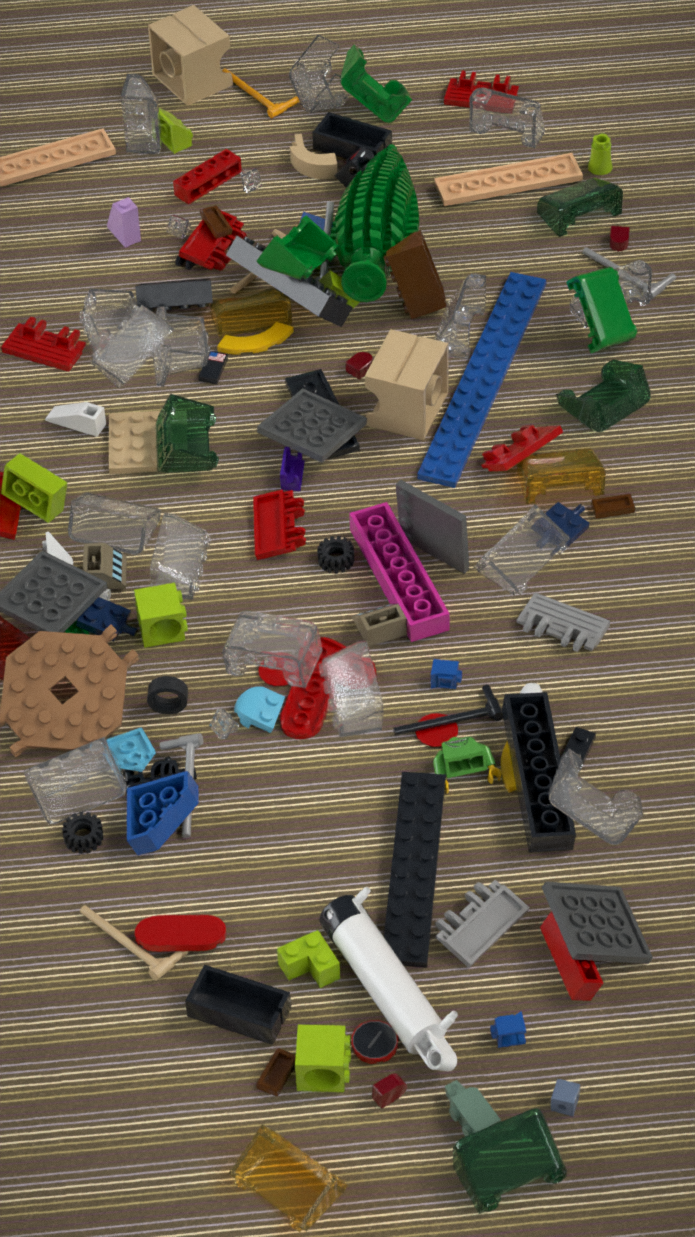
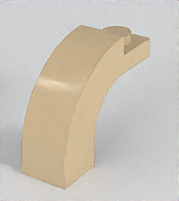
[290,134,337,179]

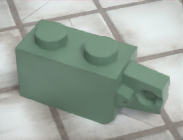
[445,1080,501,1146]

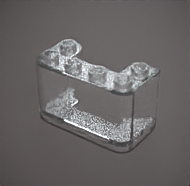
[222,610,322,688]

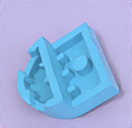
[234,687,285,733]

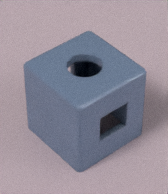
[551,1079,580,1116]

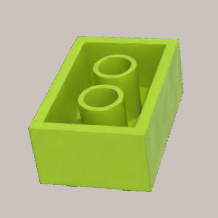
[1,453,68,523]

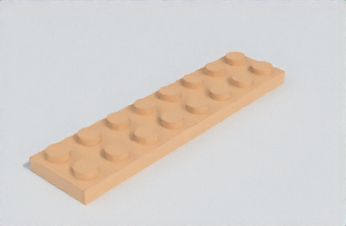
[0,128,116,187]
[434,153,583,206]

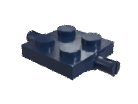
[532,502,590,551]
[76,597,138,642]

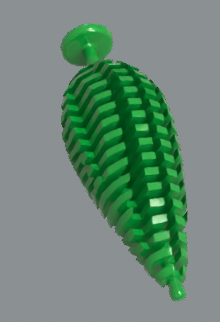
[330,144,420,303]

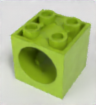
[134,582,188,648]
[295,1024,351,1092]

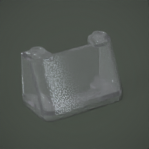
[569,260,652,328]
[434,273,486,359]
[473,504,571,595]
[549,749,644,845]

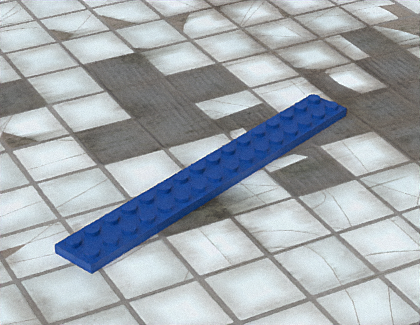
[417,272,546,488]

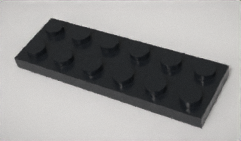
[285,369,360,460]

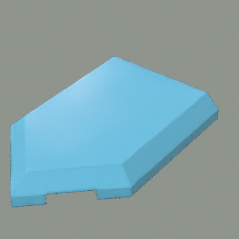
[101,727,156,772]

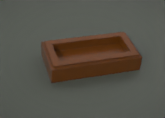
[199,205,233,239]
[591,494,635,519]
[256,1047,296,1097]

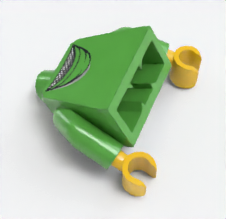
[433,737,502,794]

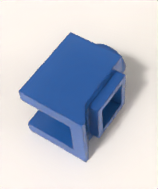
[431,659,462,689]
[490,1011,526,1048]

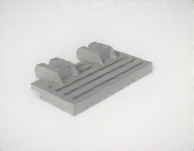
[516,593,610,652]
[435,880,530,968]

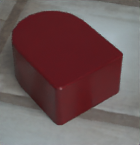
[610,226,630,252]
[345,351,373,380]
[372,1073,407,1109]

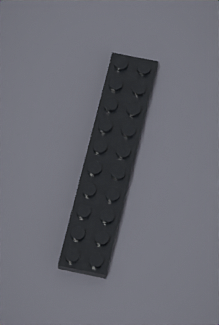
[384,772,446,968]

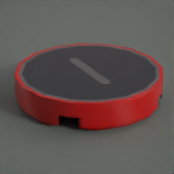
[352,1020,398,1064]

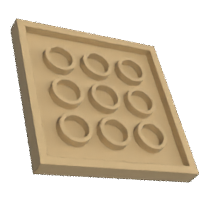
[109,409,189,474]

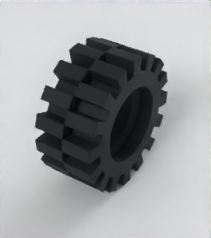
[317,536,354,574]
[62,811,104,854]

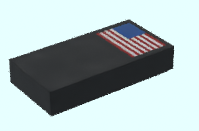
[199,351,228,384]

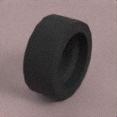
[147,676,188,714]

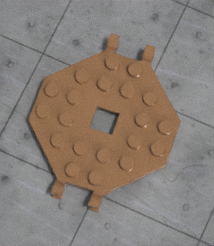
[0,625,139,758]

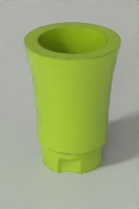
[588,134,613,175]

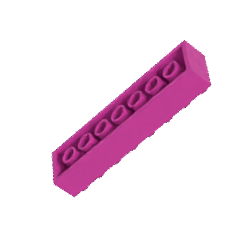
[349,502,450,642]

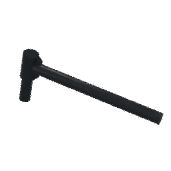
[393,684,503,736]

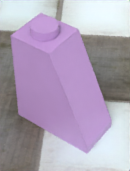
[107,197,141,247]

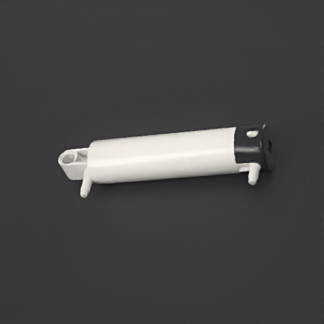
[319,887,458,1072]

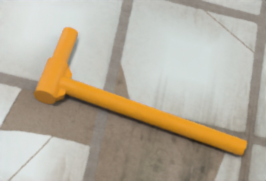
[222,68,300,118]

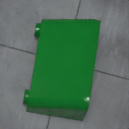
[340,44,412,123]
[256,215,340,280]
[566,267,637,354]

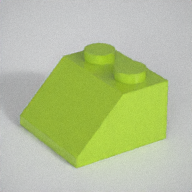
[153,107,193,154]

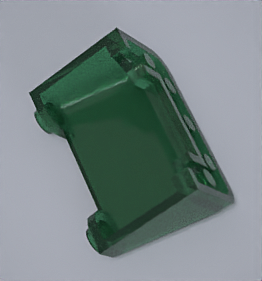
[537,178,623,237]
[556,359,651,432]
[156,394,219,474]
[453,1108,567,1214]

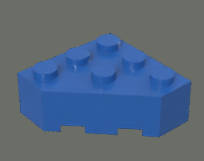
[127,771,199,856]

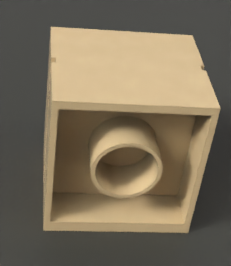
[148,5,233,106]
[365,329,449,440]

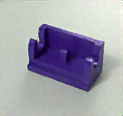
[280,447,305,491]

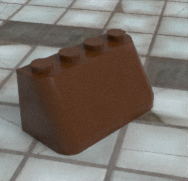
[384,230,447,319]

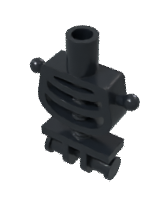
[123,756,197,793]

